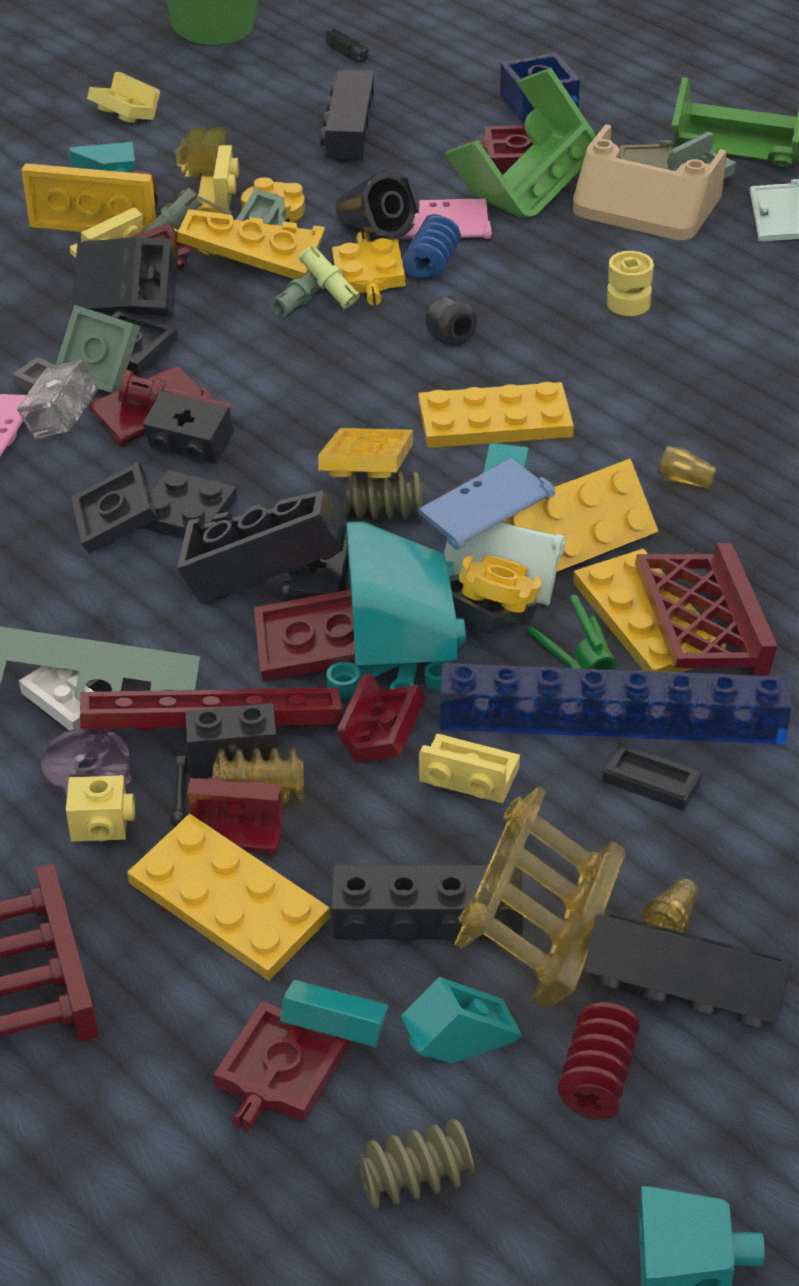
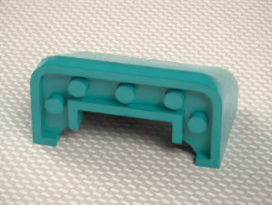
[346,521,465,666]

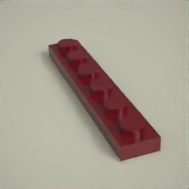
[80,688,342,732]

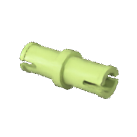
[299,245,360,309]

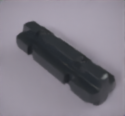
[325,28,369,63]

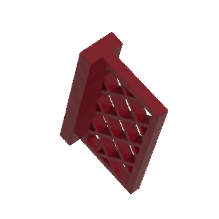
[635,543,778,678]

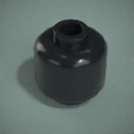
[426,296,477,346]

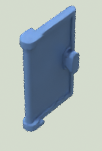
[418,458,555,550]

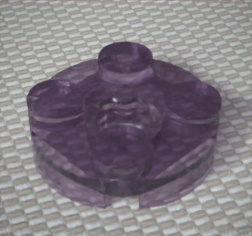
[41,728,131,803]

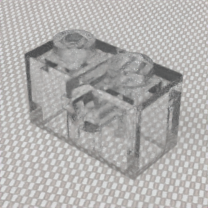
[17,360,98,439]

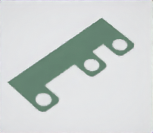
[0,626,200,701]

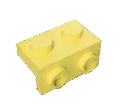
[87,72,160,123]
[197,145,239,213]
[70,207,143,258]
[419,734,520,803]

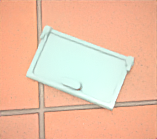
[749,179,799,241]
[444,523,566,606]

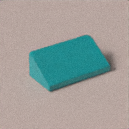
[280,980,389,1047]

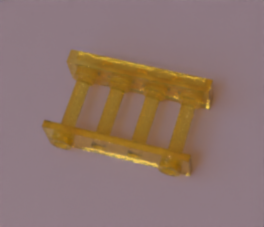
[455,787,626,1009]

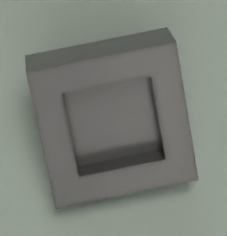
[13,357,65,398]

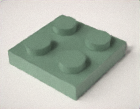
[56,305,140,393]

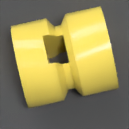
[606,251,654,316]

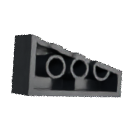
[177,490,346,604]

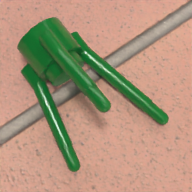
[527,595,617,681]

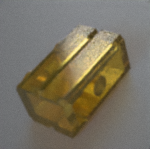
[176,127,227,177]

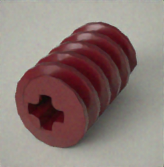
[558,1002,640,1120]

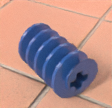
[403,214,461,279]

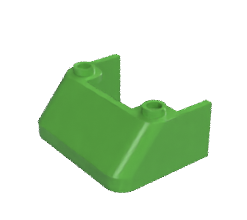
[445,68,596,219]
[672,77,799,168]

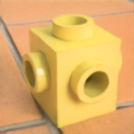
[66,775,135,842]

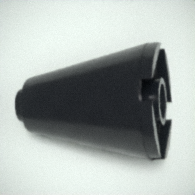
[335,170,420,239]

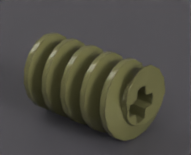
[344,471,424,520]
[357,1119,475,1210]

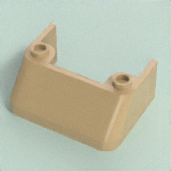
[573,124,726,240]

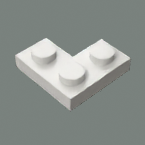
[19,666,98,734]

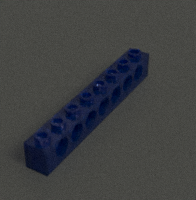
[440,663,792,744]

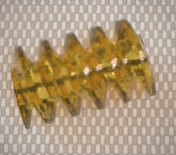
[213,747,305,804]

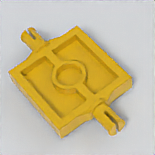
[332,231,406,305]

